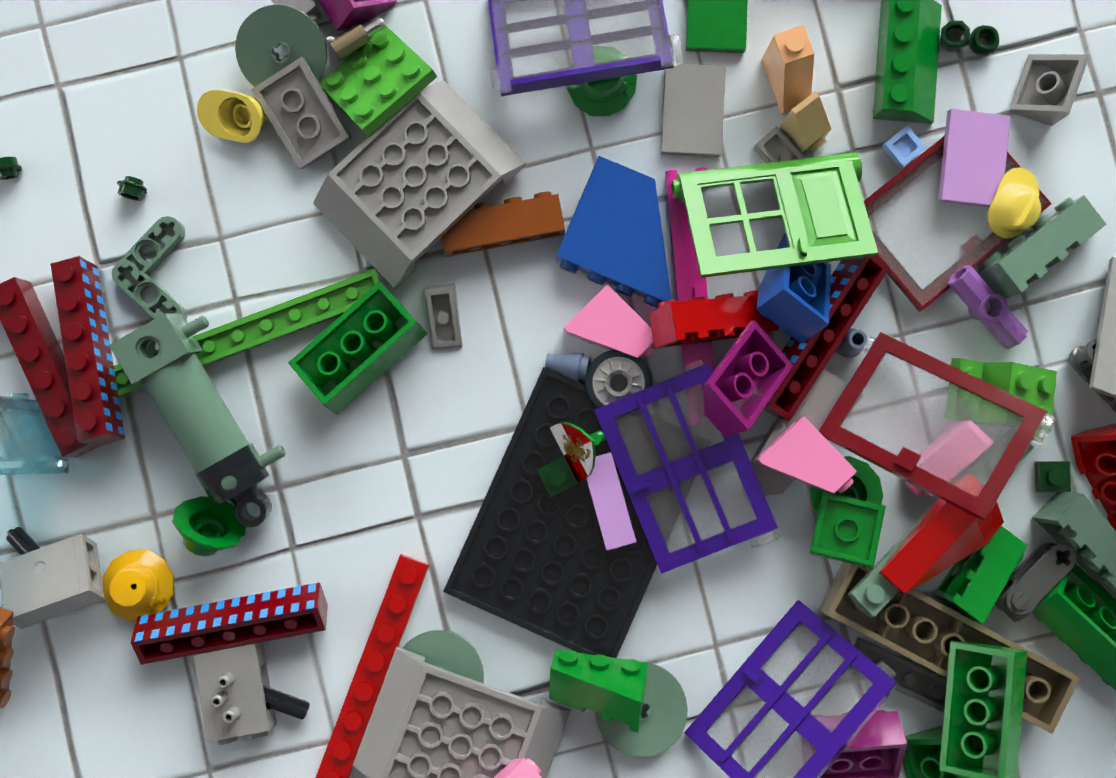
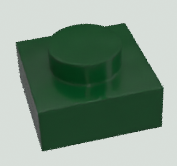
[537,456,578,497]
[1035,461,1071,492]

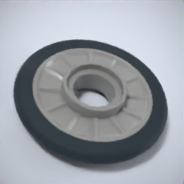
[585,350,652,417]

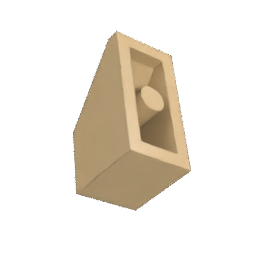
[780,91,831,154]

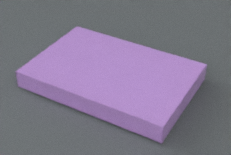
[938,109,1011,207]

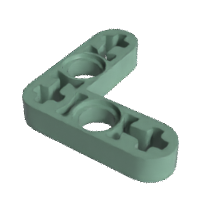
[112,216,187,321]

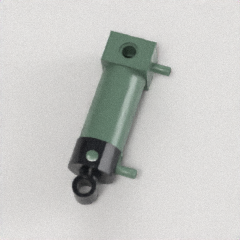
[109,313,286,527]

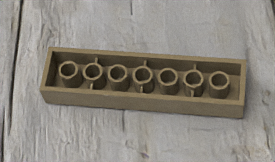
[819,562,1081,734]

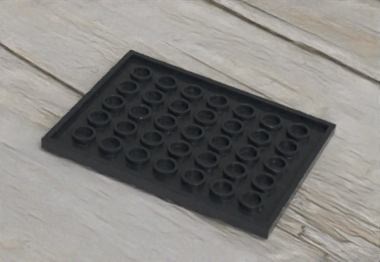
[443,367,711,658]

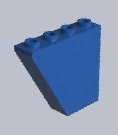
[556,156,672,308]

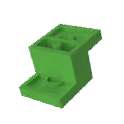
[945,358,1057,432]

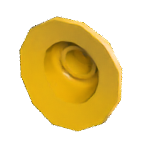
[102,549,174,621]

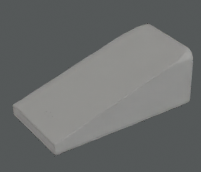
[424,283,462,349]

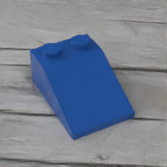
[756,233,831,343]

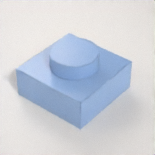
[881,125,927,169]

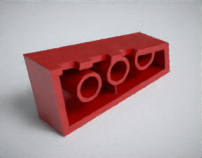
[649,290,779,349]

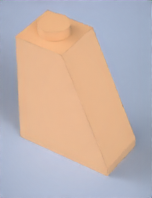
[761,24,814,115]

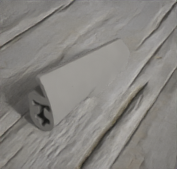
[750,369,862,496]

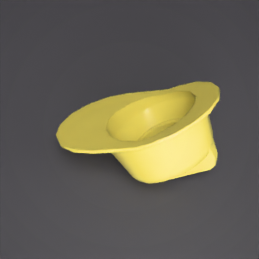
[197,90,268,143]
[988,167,1041,239]

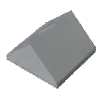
[1009,54,1089,126]

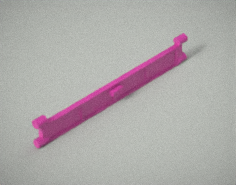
[665,167,715,425]

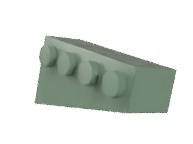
[977,195,1106,298]
[1032,492,1116,601]

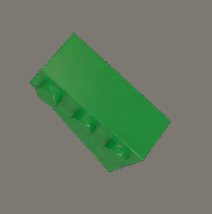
[933,526,1027,625]
[549,649,648,733]

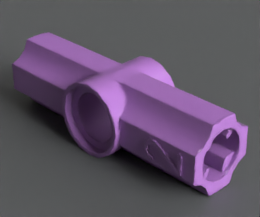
[947,265,1028,349]

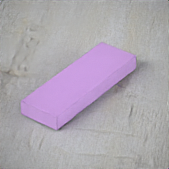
[586,452,636,550]

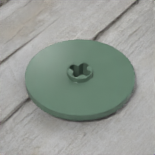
[235,4,327,87]
[402,630,484,684]
[595,662,688,757]

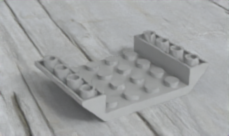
[313,80,526,289]
[353,647,571,778]

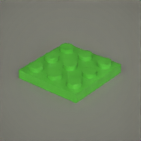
[319,26,437,137]

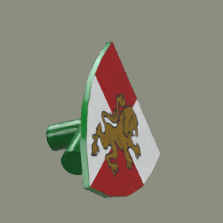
[550,422,605,482]

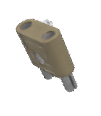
[326,16,386,60]

